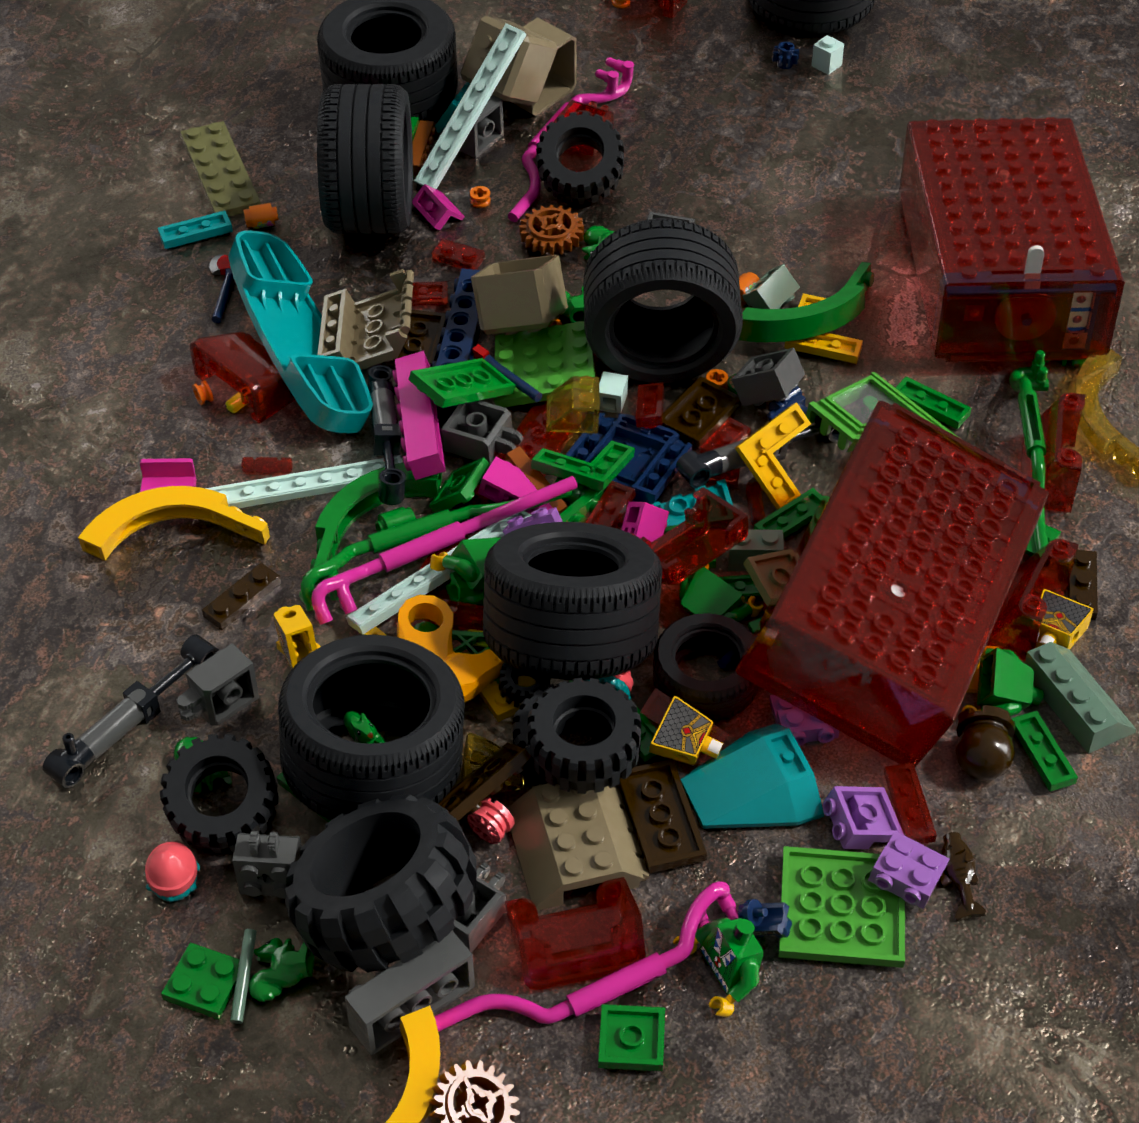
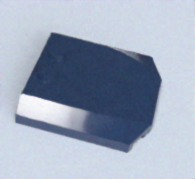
[565,413,692,504]

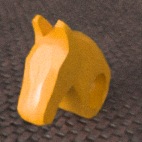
[396,595,504,702]

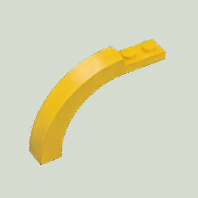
[78,486,270,561]
[385,1006,440,1123]

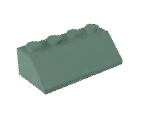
[1025,642,1136,754]

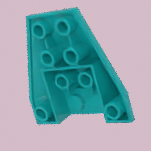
[680,723,824,829]

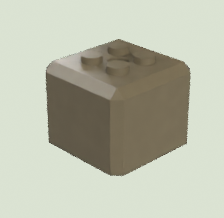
[460,16,557,106]
[511,17,577,116]
[471,255,568,335]

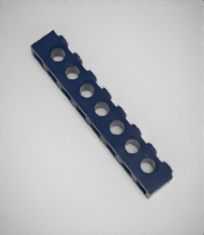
[432,268,481,423]

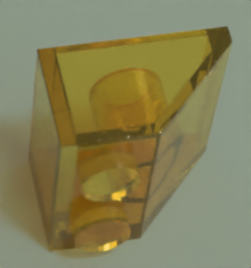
[546,376,600,434]

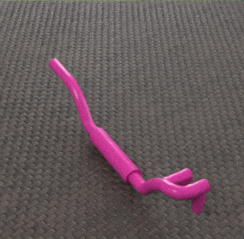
[508,57,634,222]
[311,476,578,625]
[434,881,739,1032]

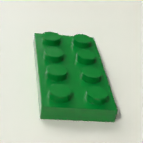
[408,358,516,408]

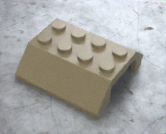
[318,269,414,370]
[507,783,650,911]

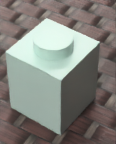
[812,35,844,75]
[596,371,628,414]

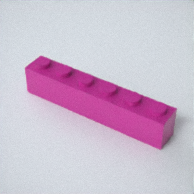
[392,351,446,480]

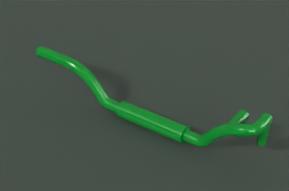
[1009,350,1051,566]
[299,491,572,611]

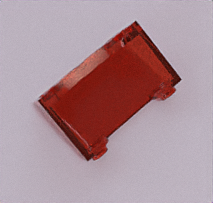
[190,331,295,423]
[1019,393,1085,513]
[631,487,749,585]
[982,539,1079,661]
[505,877,646,990]

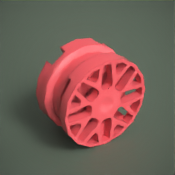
[467,797,515,844]

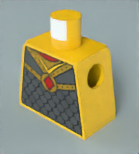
[1030,589,1094,649]
[273,605,317,669]
[649,696,724,765]

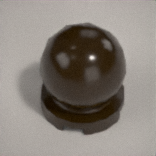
[955,705,1015,781]

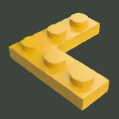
[784,293,863,364]
[735,402,811,510]

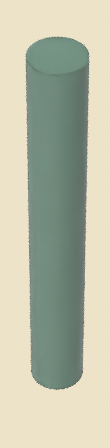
[230,929,257,1024]

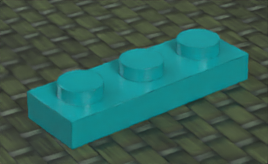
[158,211,233,249]

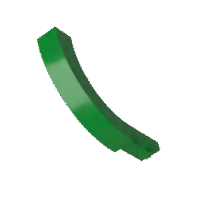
[739,262,874,342]
[310,462,442,586]

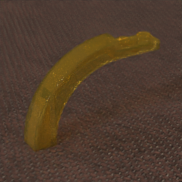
[1072,344,1139,480]

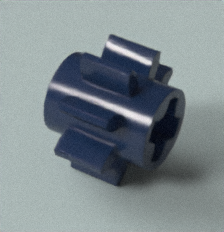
[772,42,799,69]

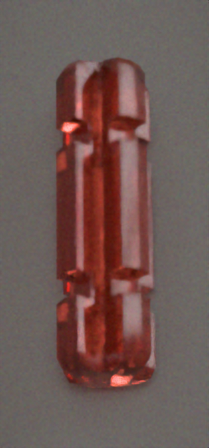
[241,457,293,473]
[746,482,765,526]

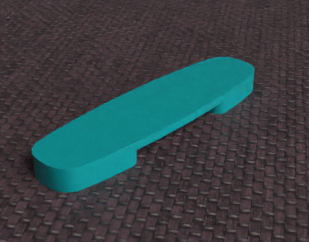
[228,231,373,433]

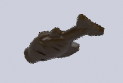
[940,832,987,922]

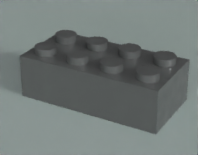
[345,931,475,1056]

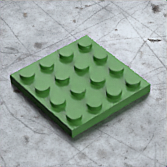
[494,321,596,407]
[778,846,905,968]

